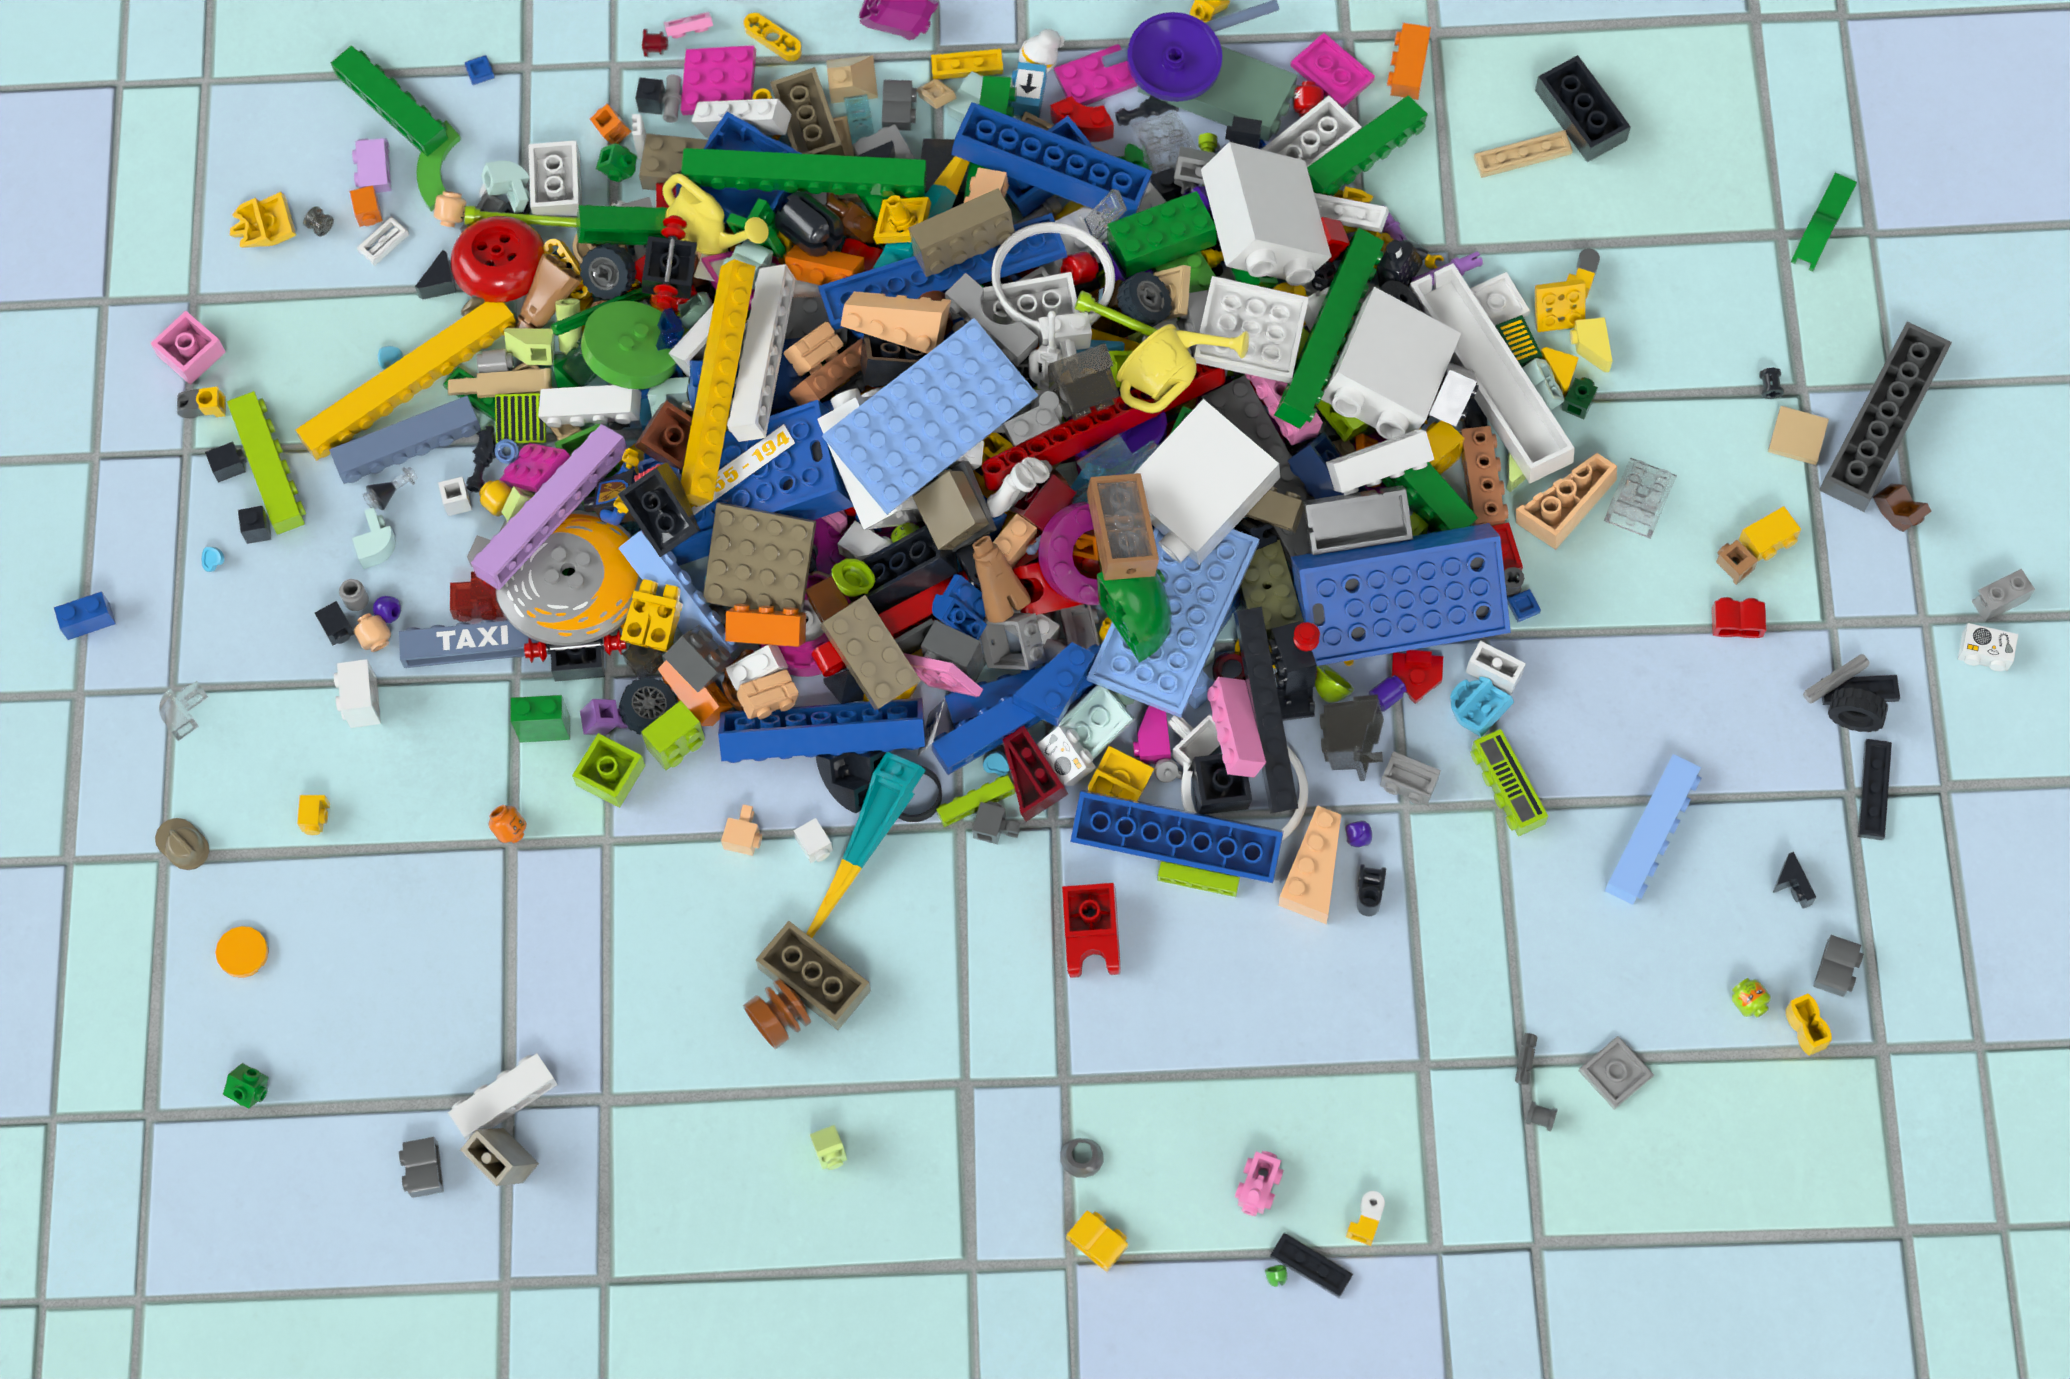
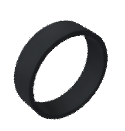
[898,766,942,822]

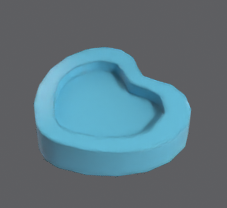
[378,346,403,370]
[201,547,224,572]
[983,751,1010,776]

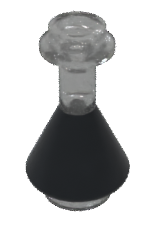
[363,467,418,510]

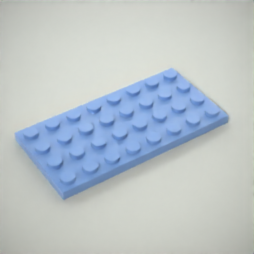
[822,318,1038,515]
[1087,528,1259,718]

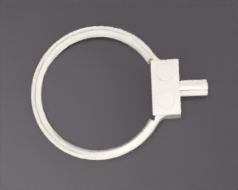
[992,222,1115,368]
[1167,714,1308,841]

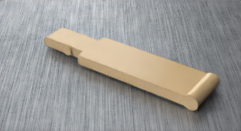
[448,368,552,398]

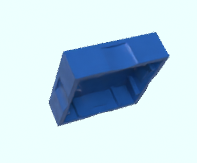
[676,112,802,228]

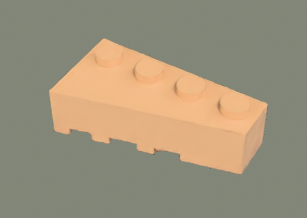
[841,291,951,354]
[1516,453,1617,550]
[1278,805,1341,924]

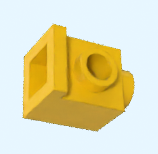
[297,795,330,835]

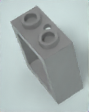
[980,613,1047,670]

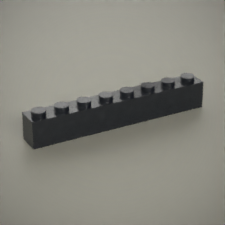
[1234,606,1299,814]

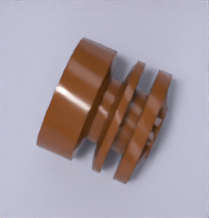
[743,979,811,1049]

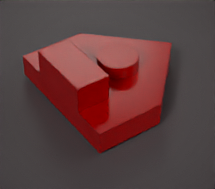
[1391,650,1444,704]

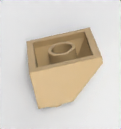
[826,55,878,103]

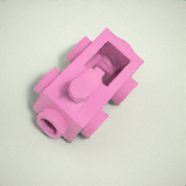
[1235,1151,1284,1216]

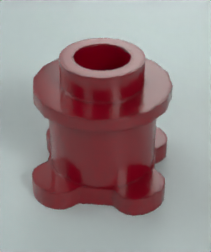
[642,29,668,57]

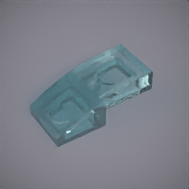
[844,94,874,145]

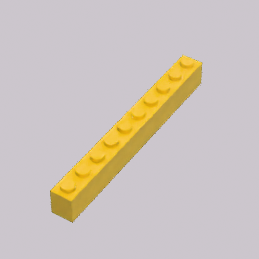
[681,259,756,507]
[295,302,517,461]

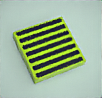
[495,393,546,444]

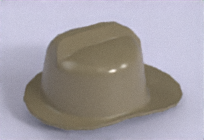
[155,818,209,870]

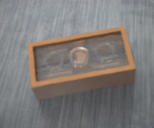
[1087,473,1159,580]

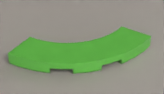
[416,121,461,211]

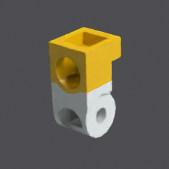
[1346,1191,1385,1246]

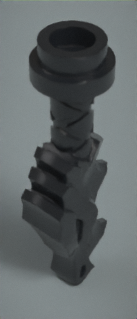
[1115,96,1179,126]
[466,425,496,493]

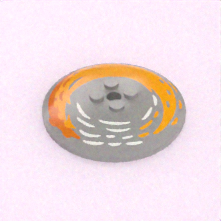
[494,511,643,646]

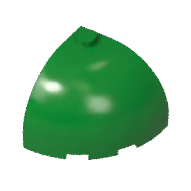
[1097,568,1172,663]

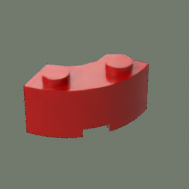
[1050,96,1114,142]

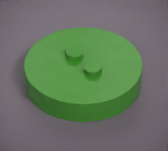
[581,301,681,389]

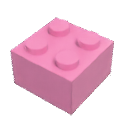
[150,311,225,385]

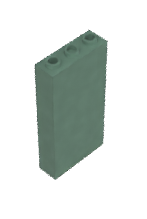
[1138,46,1299,142]

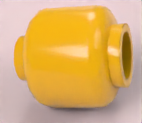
[479,480,512,517]

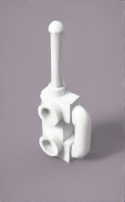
[1029,311,1063,391]

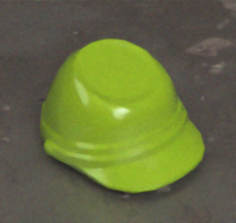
[832,558,875,597]
[1315,664,1354,703]

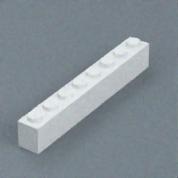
[727,264,796,442]

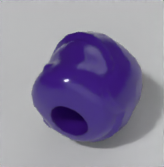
[373,596,401,623]
[1345,821,1372,847]

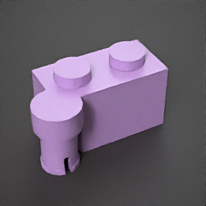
[352,138,392,193]

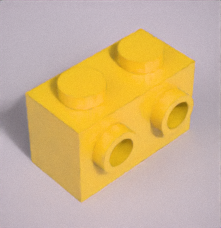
[1739,506,1801,561]

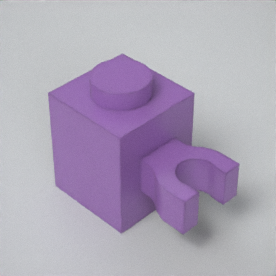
[580,699,628,735]

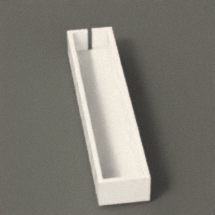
[1410,263,1575,484]

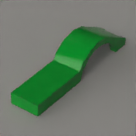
[1791,172,1857,272]

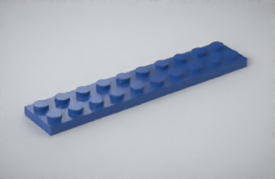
[818,213,1067,330]

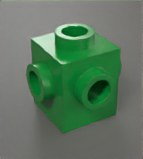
[596,143,638,182]
[223,1063,269,1109]

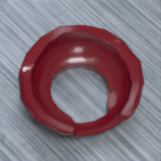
[1212,652,1247,686]

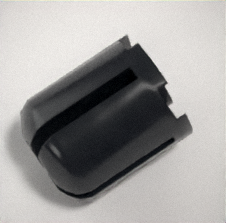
[775,191,844,257]

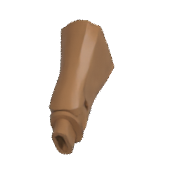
[515,253,582,329]
[972,536,1031,623]

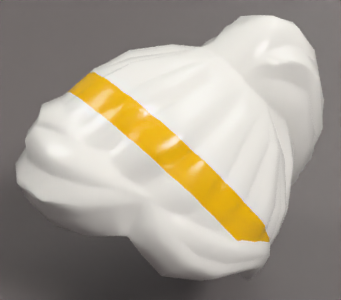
[1019,29,1065,73]

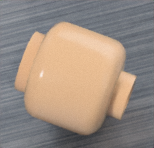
[434,191,466,227]
[354,613,391,652]

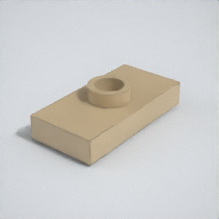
[917,79,956,109]

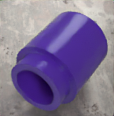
[1368,675,1407,712]

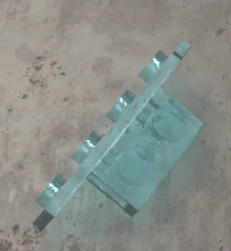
[1072,434,1158,503]

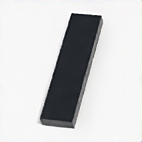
[1857,739,1892,841]

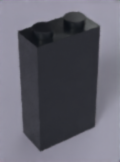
[918,139,970,208]

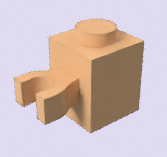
[721,804,762,856]

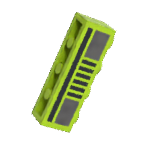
[1470,729,1548,837]

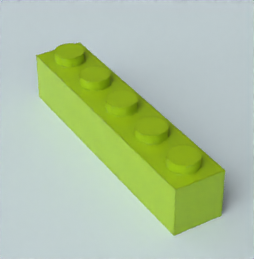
[936,775,1015,827]
[1157,861,1240,897]

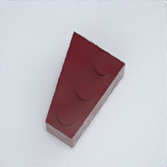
[1003,726,1068,822]

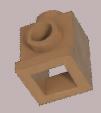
[1716,540,1758,585]

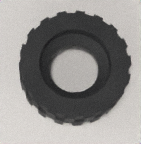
[1828,688,1888,732]

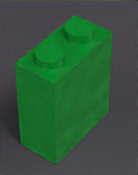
[511,695,570,743]

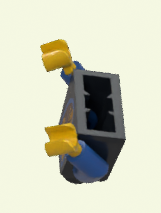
[583,448,639,526]

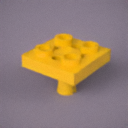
[873,195,931,244]
[1535,279,1585,332]

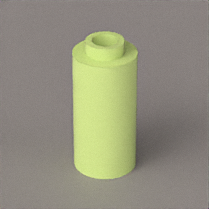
[555,298,583,355]

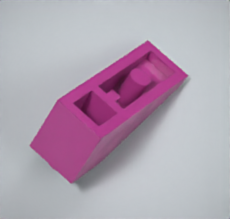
[1133,705,1171,765]

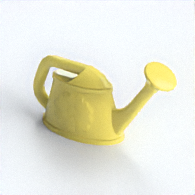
[663,173,769,256]
[1117,324,1249,413]

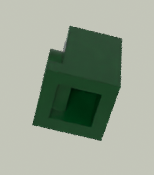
[1562,377,1598,420]

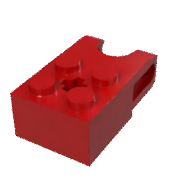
[1012,555,1100,615]
[1062,883,1121,978]

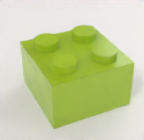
[641,701,705,770]
[572,733,645,808]

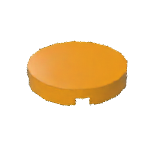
[215,926,269,978]

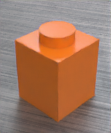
[350,185,383,227]

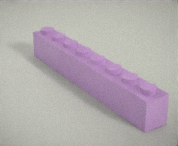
[471,424,627,590]

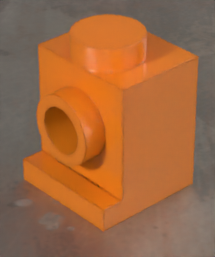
[590,104,632,144]

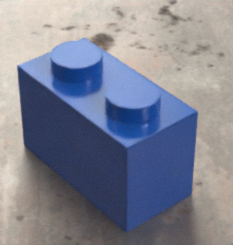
[53,591,116,640]

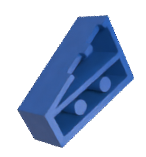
[1013,642,1095,727]

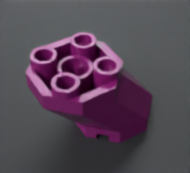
[859,0,939,41]

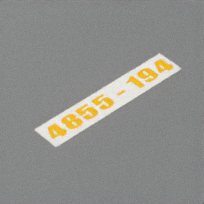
[689,424,795,515]

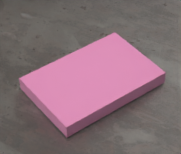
[903,653,983,697]

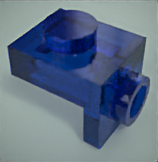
[656,308,685,350]

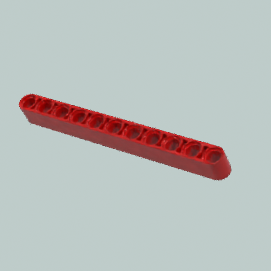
[982,363,1226,491]
[811,531,1043,677]

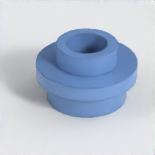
[495,439,519,464]

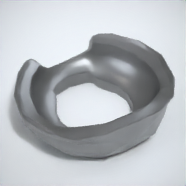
[1060,1138,1104,1178]

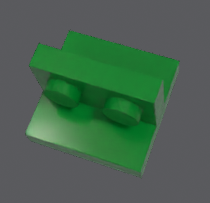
[727,198,786,259]

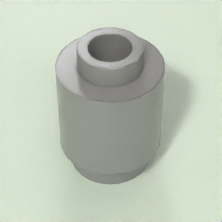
[477,349,514,373]
[339,579,369,611]

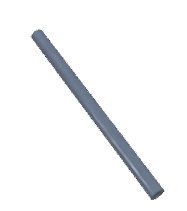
[1102,0,1279,68]

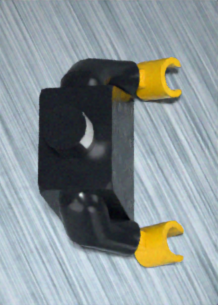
[1377,240,1444,288]

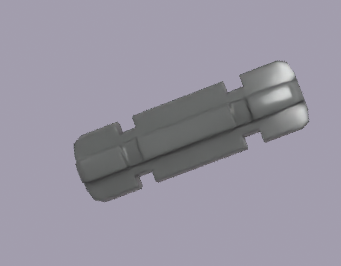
[1515,1033,1538,1085]

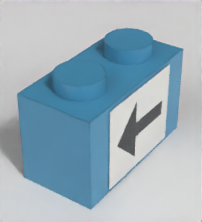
[1011,62,1047,118]

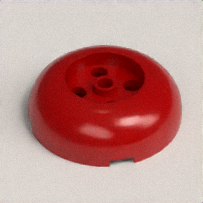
[451,216,544,303]

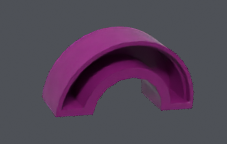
[1038,502,1099,605]

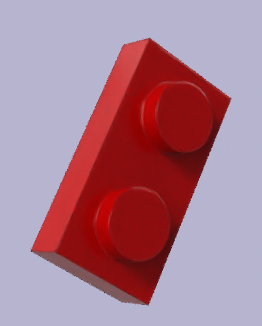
[1492,522,1523,571]

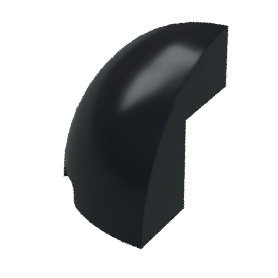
[816,750,886,813]

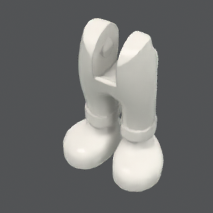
[986,457,1050,517]

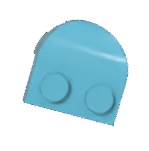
[1450,677,1514,737]

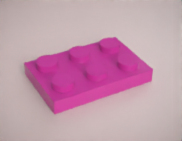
[1291,33,1375,108]
[1054,44,1137,106]
[499,443,571,493]

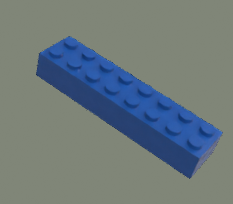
[951,102,1153,219]
[718,698,925,763]
[1070,790,1284,883]

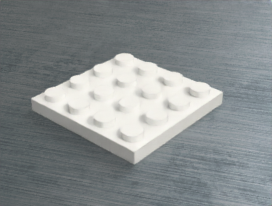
[1194,276,1309,383]

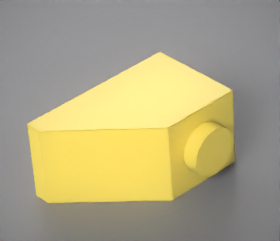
[1570,317,1613,372]

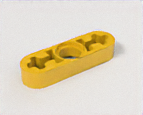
[744,13,802,62]
[543,239,592,300]

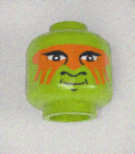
[1732,978,1771,1018]

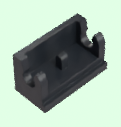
[1233,518,1277,550]
[1277,687,1315,721]

